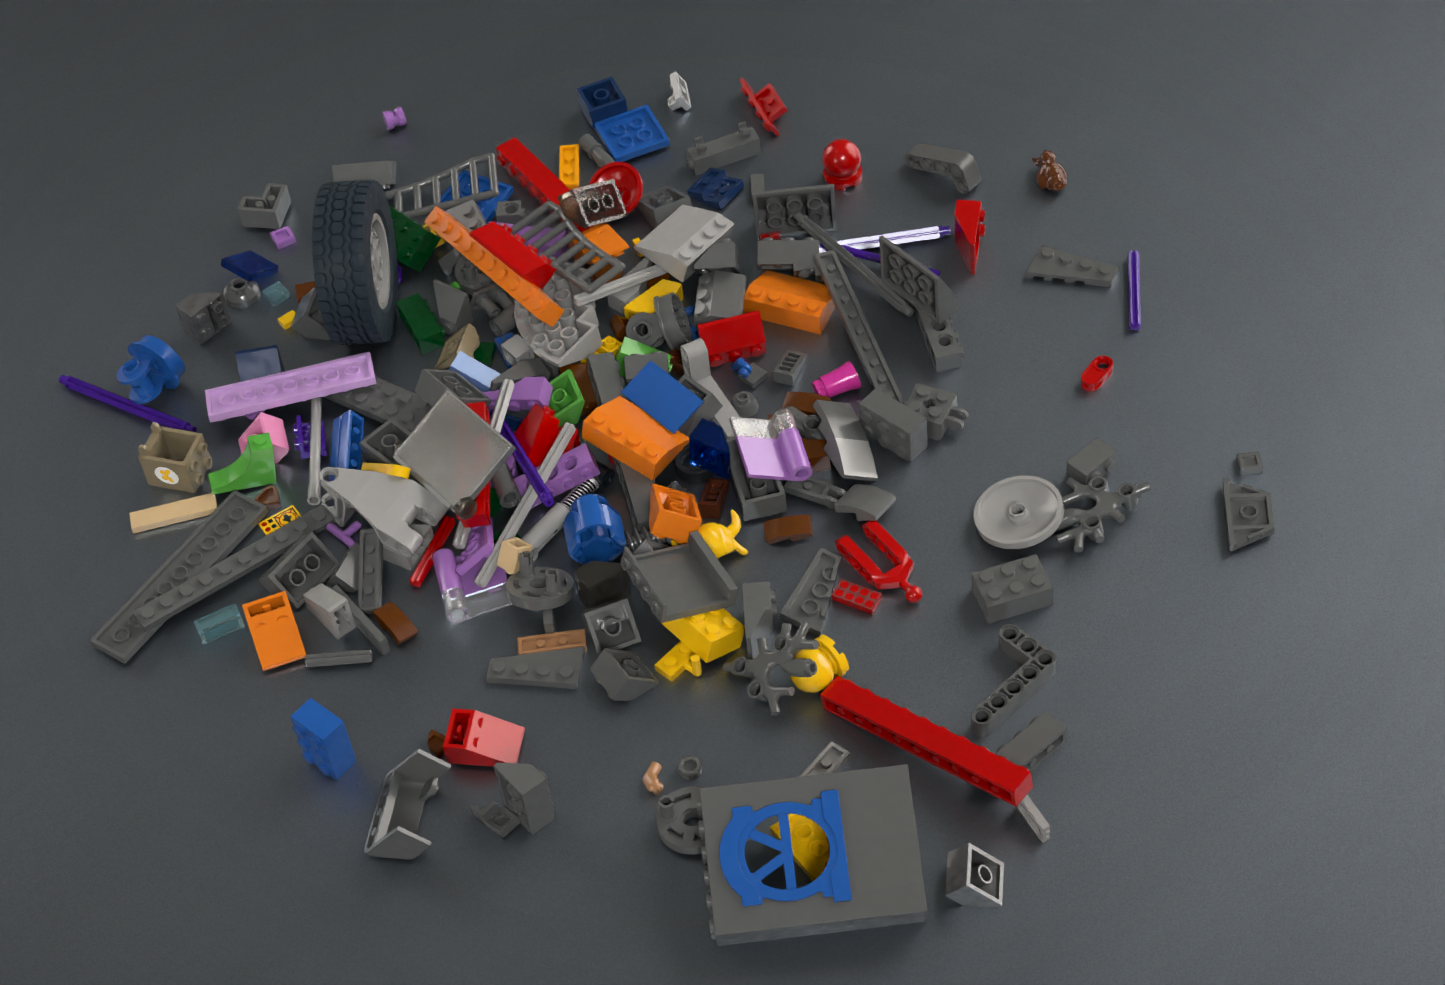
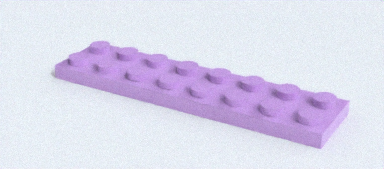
[205,352,377,423]

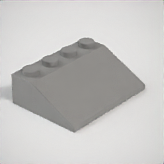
[634,205,735,283]

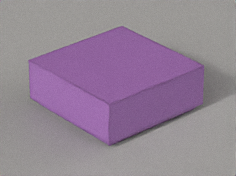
[270,226,296,250]

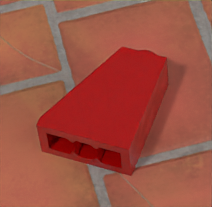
[514,403,560,468]

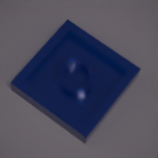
[221,250,279,282]

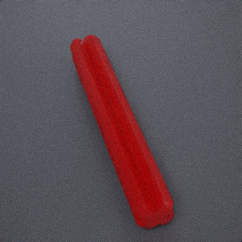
[409,516,455,588]

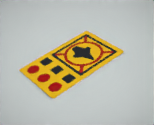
[258,505,301,536]

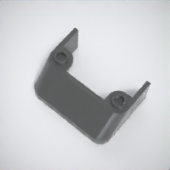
[364,749,451,860]

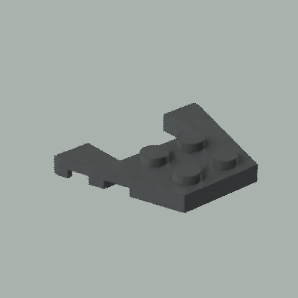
[420,199,487,276]

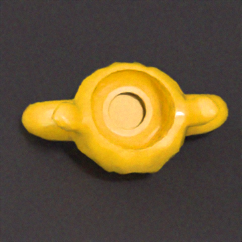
[671,509,748,559]

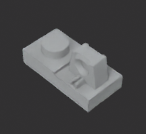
[667,71,691,111]

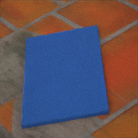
[621,360,704,434]

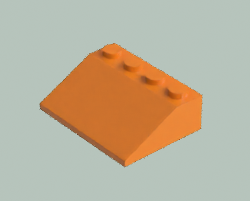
[743,270,835,335]
[582,396,691,481]

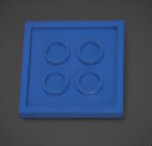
[594,105,670,162]
[441,170,514,224]

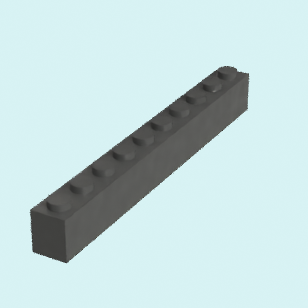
[586,352,655,533]

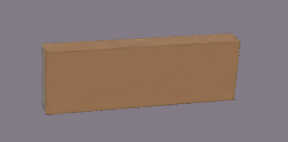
[517,628,588,655]

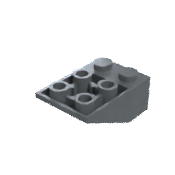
[678,374,723,444]

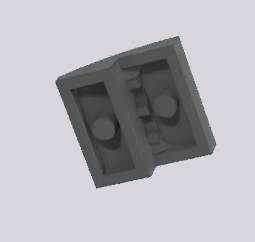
[834,484,896,521]

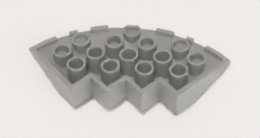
[514,252,602,367]

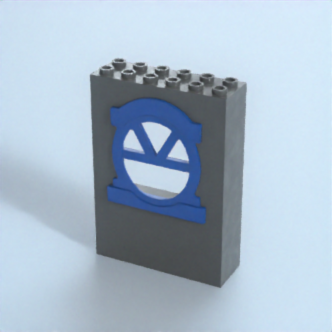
[696,764,928,946]

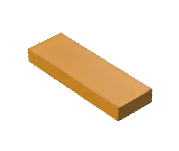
[559,144,580,190]

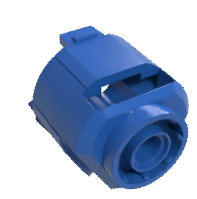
[563,494,626,572]

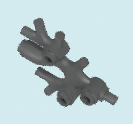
[1056,476,1151,552]
[723,620,819,716]

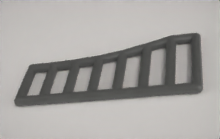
[385,153,499,218]
[510,201,625,294]

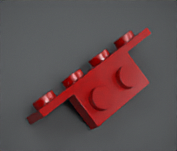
[739,78,788,136]

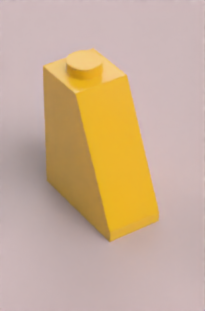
[624,279,684,328]

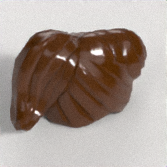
[1032,150,1067,191]

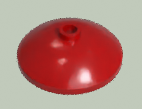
[587,162,643,220]

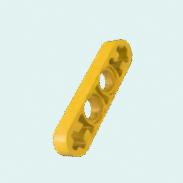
[361,463,411,479]

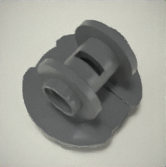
[626,292,693,350]

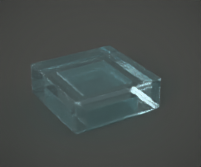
[262,281,291,306]

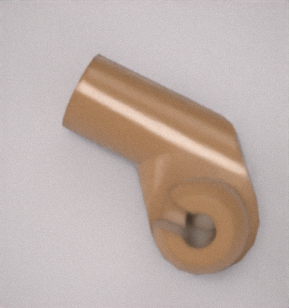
[643,761,663,795]

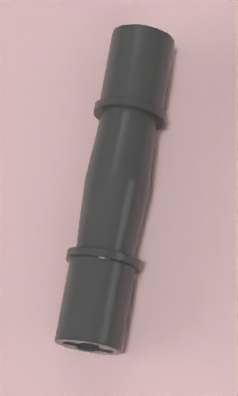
[578,134,615,168]

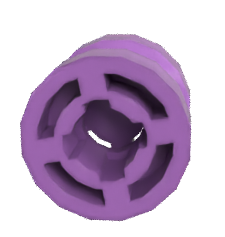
[382,106,407,130]

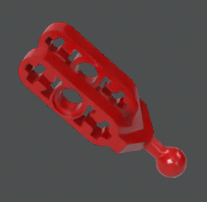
[835,521,923,603]

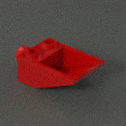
[954,200,985,274]

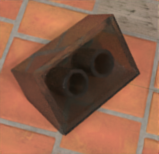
[557,179,628,228]

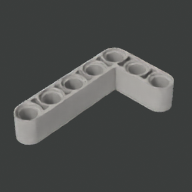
[680,338,749,439]

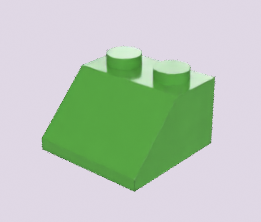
[549,369,585,427]

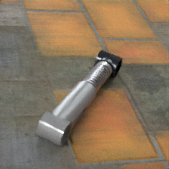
[519,461,615,564]

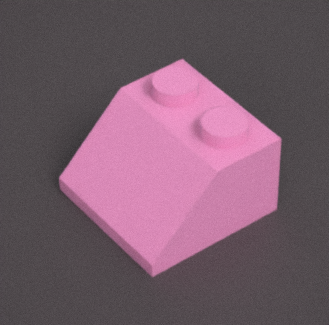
[238,412,290,464]

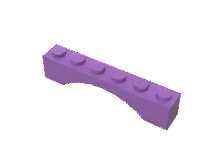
[482,377,553,412]

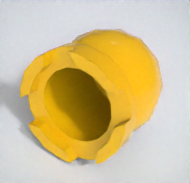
[790,634,849,693]

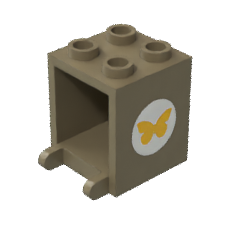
[138,422,212,493]

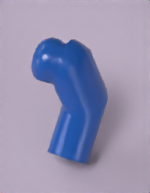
[731,358,752,378]

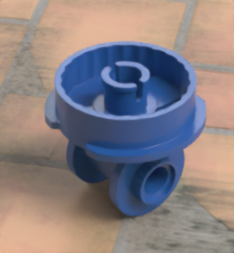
[117,335,185,404]

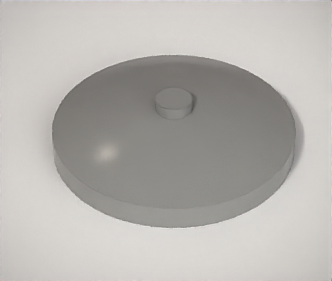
[974,475,1064,549]

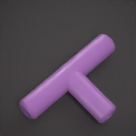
[326,521,362,547]

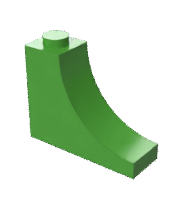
[208,433,277,495]

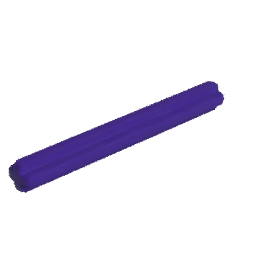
[1128,250,1141,331]

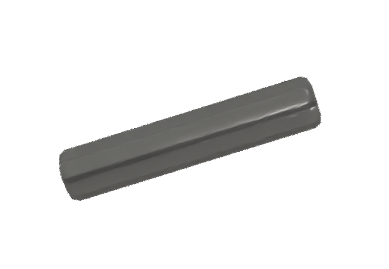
[305,649,373,667]

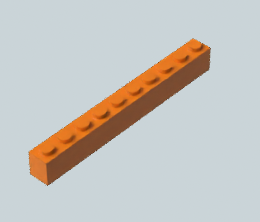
[424,206,565,327]

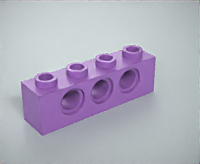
[514,443,601,508]

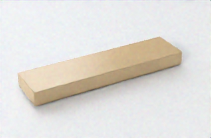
[129,493,218,534]

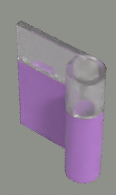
[729,409,813,481]
[432,544,513,623]

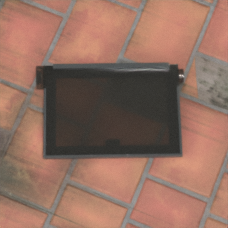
[392,389,516,520]

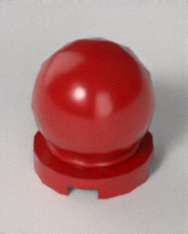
[822,139,863,191]

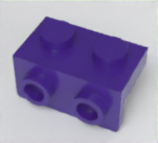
[293,415,327,459]

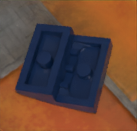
[687,168,745,209]

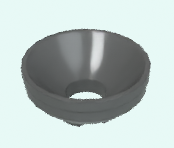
[223,277,261,308]

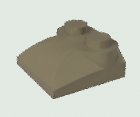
[434,323,480,370]

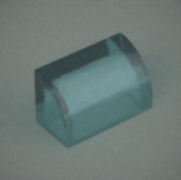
[193,603,245,645]

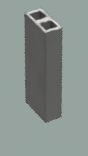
[750,174,764,203]

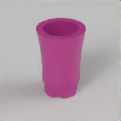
[812,361,861,398]

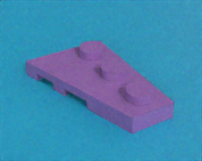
[455,517,494,576]

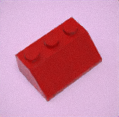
[698,310,766,367]

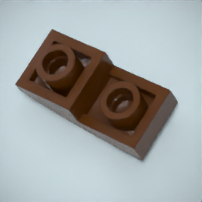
[781,392,831,416]
[764,515,814,545]
[372,602,419,645]

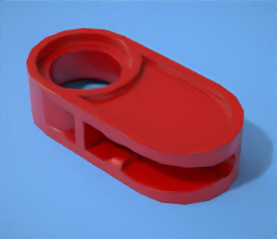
[1081,355,1113,391]

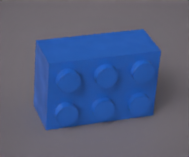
[290,698,357,780]

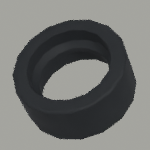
[674,443,717,484]

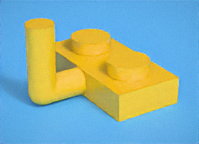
[654,641,702,682]

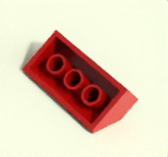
[469,221,557,290]

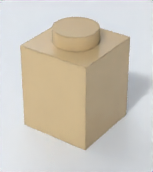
[497,537,533,574]

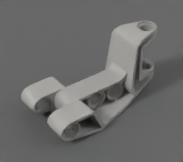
[319,467,449,558]

